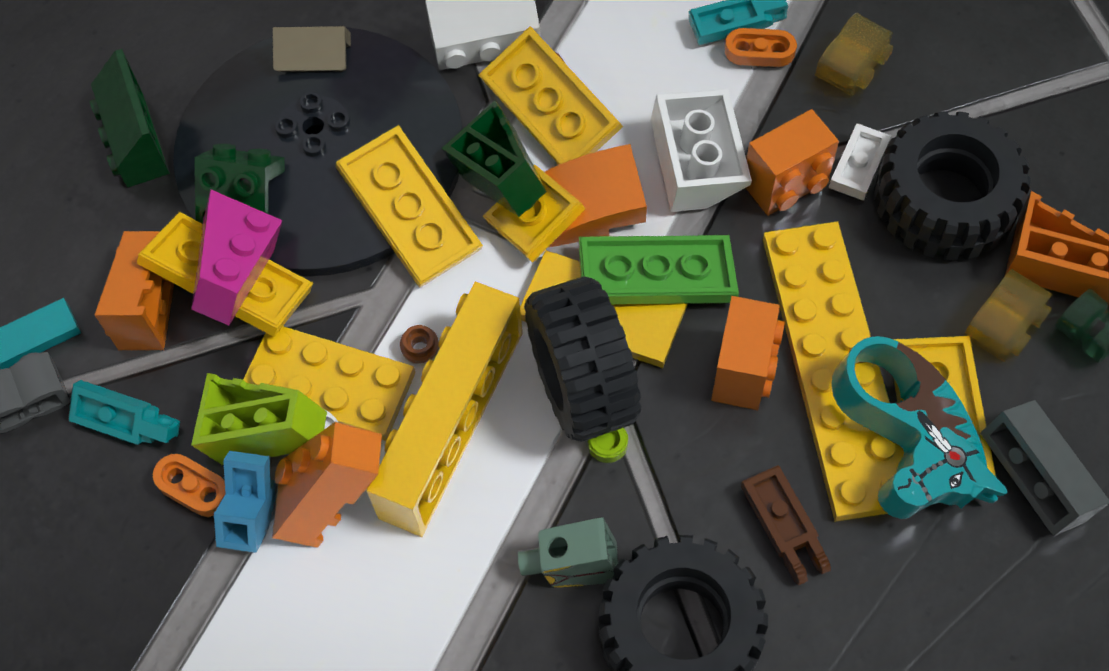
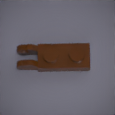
[740,465,831,586]

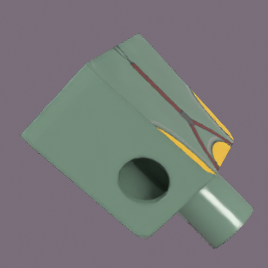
[518,517,619,588]

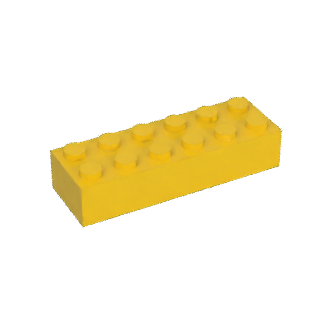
[367,281,523,537]

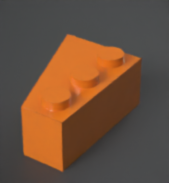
[1005,191,1109,305]
[95,231,174,350]
[272,422,382,548]

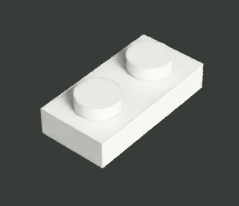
[829,123,891,201]

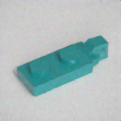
[688,0,788,45]
[68,380,180,445]

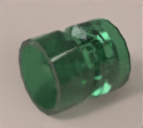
[1055,289,1109,363]

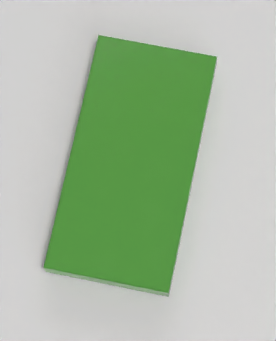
[578,235,739,304]

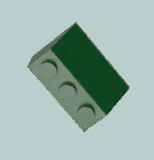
[89,49,170,188]

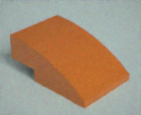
[544,144,647,248]

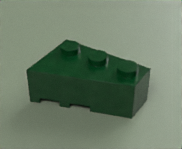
[441,100,547,217]

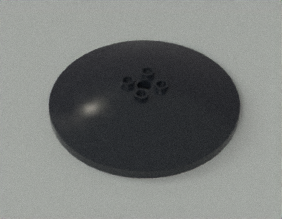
[173,27,463,277]

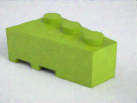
[191,373,327,465]

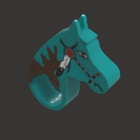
[831,336,1007,519]

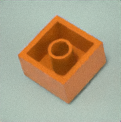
[746,109,839,216]
[711,296,785,410]

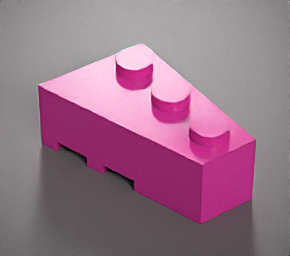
[192,189,283,325]

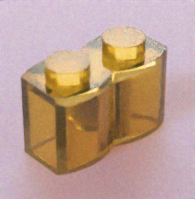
[815,13,894,96]
[963,269,1052,362]

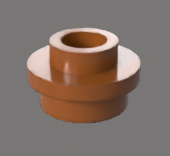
[400,325,439,363]

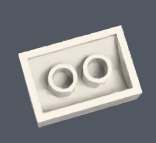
[425,0,540,70]
[650,89,752,212]

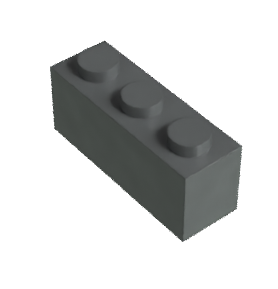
[980,400,1109,536]

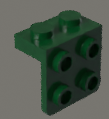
[195,144,285,224]

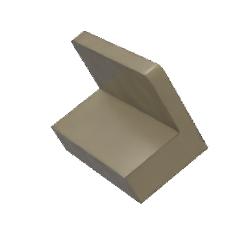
[273,26,351,72]

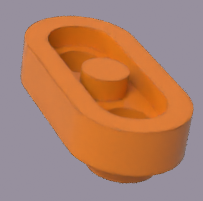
[725,28,797,67]
[153,454,225,517]

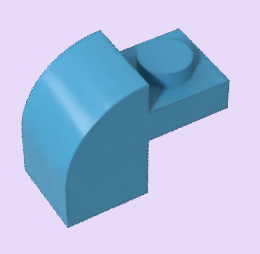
[214,451,276,553]

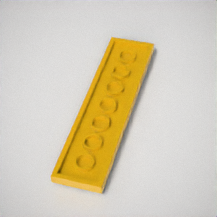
[763,221,904,522]

